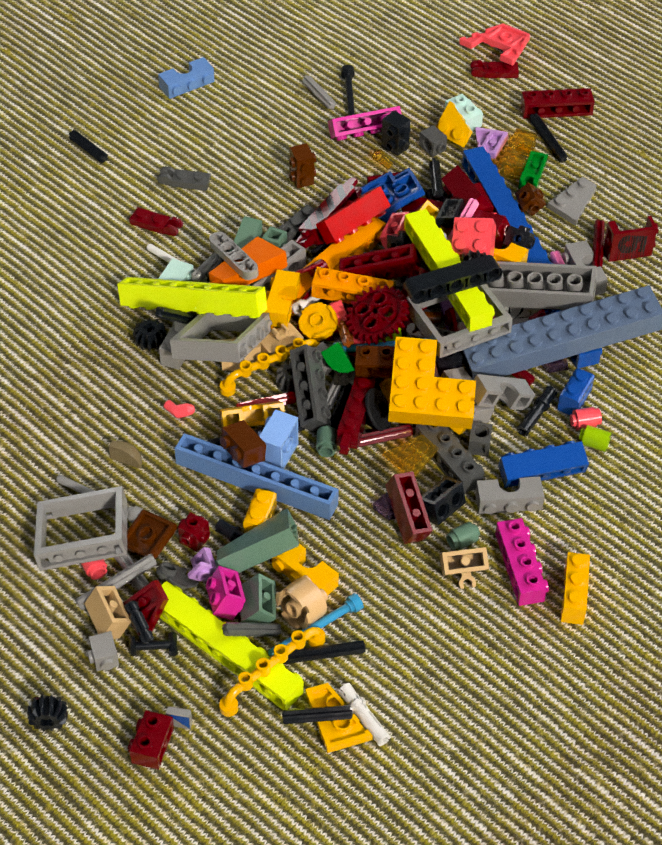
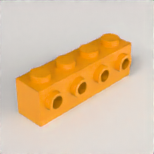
[311,267,394,304]

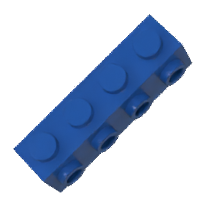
[498,441,589,488]

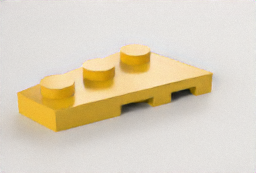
[305,683,373,753]

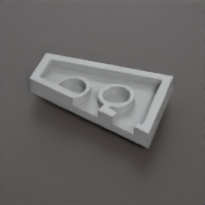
[547,176,597,226]

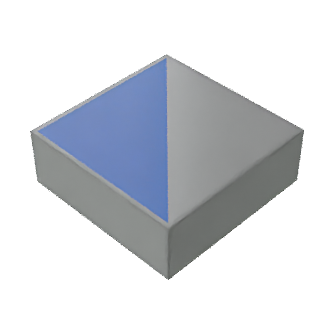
[166,706,192,729]

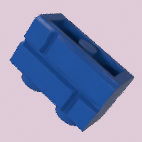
[557,368,595,415]

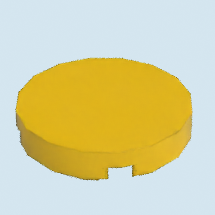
[298,302,338,341]

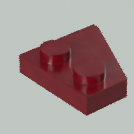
[123,580,169,636]

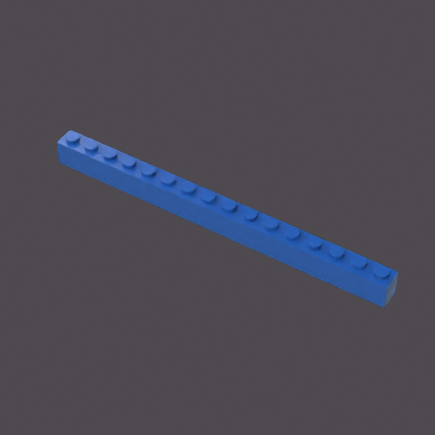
[462,146,602,368]

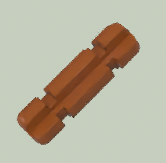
[337,320,354,348]

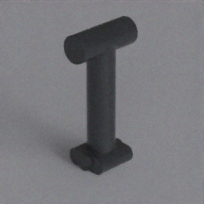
[130,632,178,656]

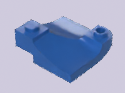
[360,168,425,224]

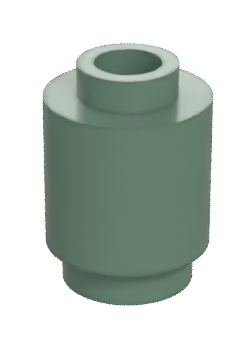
[316,425,337,457]
[446,522,480,550]

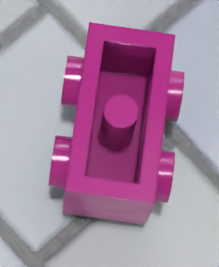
[206,566,246,620]

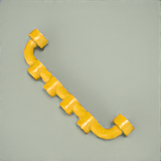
[220,338,320,397]
[219,627,325,717]

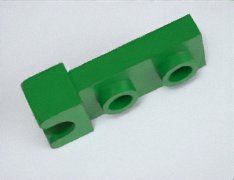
[518,151,548,189]

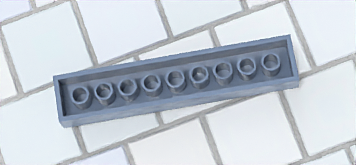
[462,285,662,379]

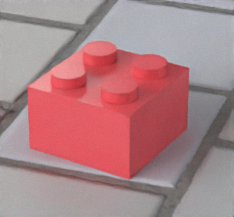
[452,217,496,257]

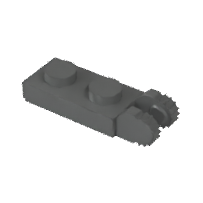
[157,166,211,191]
[278,204,316,243]

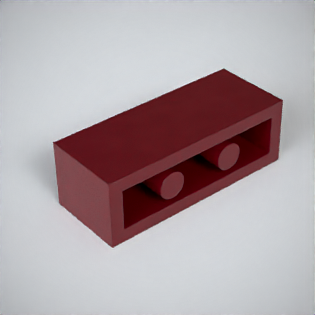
[441,165,490,211]
[385,472,433,544]

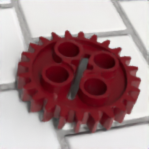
[345,284,410,345]

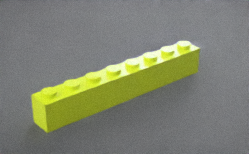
[404,209,495,332]
[117,277,268,318]
[160,581,304,710]

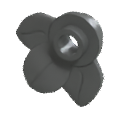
[156,562,199,589]

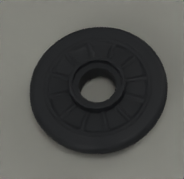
[365,388,391,431]

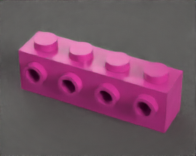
[327,106,402,141]
[495,518,549,606]

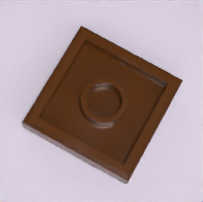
[127,509,178,560]

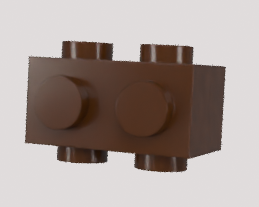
[289,143,316,189]
[355,345,395,378]

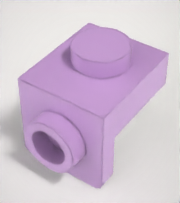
[187,547,217,582]

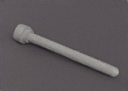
[56,475,145,523]

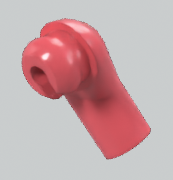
[164,400,195,418]

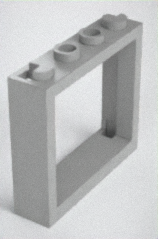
[406,284,513,358]
[170,313,272,363]
[34,486,127,571]

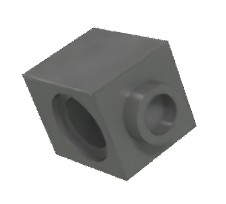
[419,125,447,157]
[468,422,493,456]

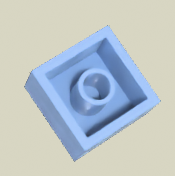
[257,409,299,469]

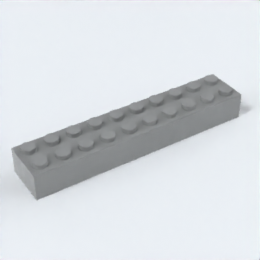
[396,258,597,310]

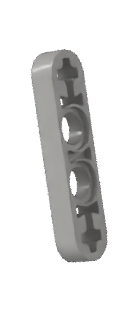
[209,232,259,280]

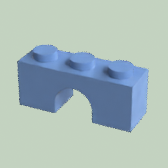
[158,57,214,99]

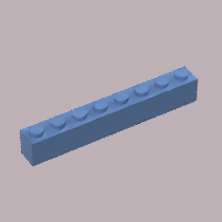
[175,433,339,520]

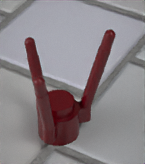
[295,259,329,300]

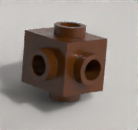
[515,182,546,216]

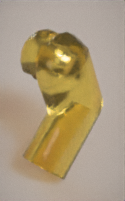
[372,149,394,170]

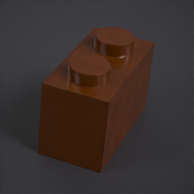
[220,420,266,468]

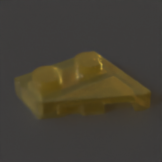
[382,434,439,478]

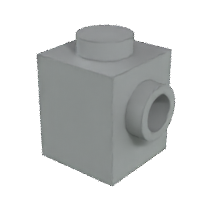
[87,631,119,671]

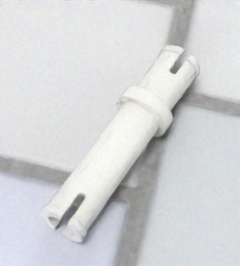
[338,683,391,746]

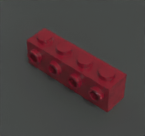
[520,88,595,119]
[339,243,421,280]

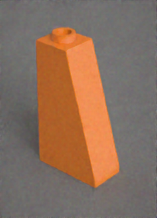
[209,236,288,285]

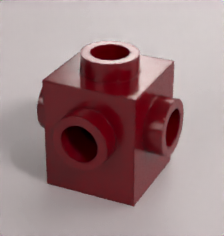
[178,512,210,552]

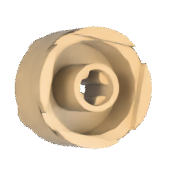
[276,575,328,629]

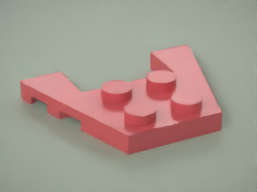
[460,23,530,66]

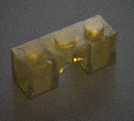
[498,128,537,180]

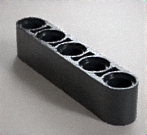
[403,255,503,304]

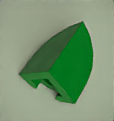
[321,342,355,373]

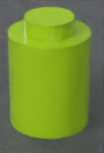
[579,425,612,452]

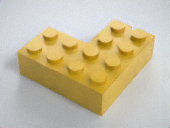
[388,336,476,429]

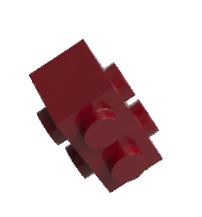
[128,710,174,770]

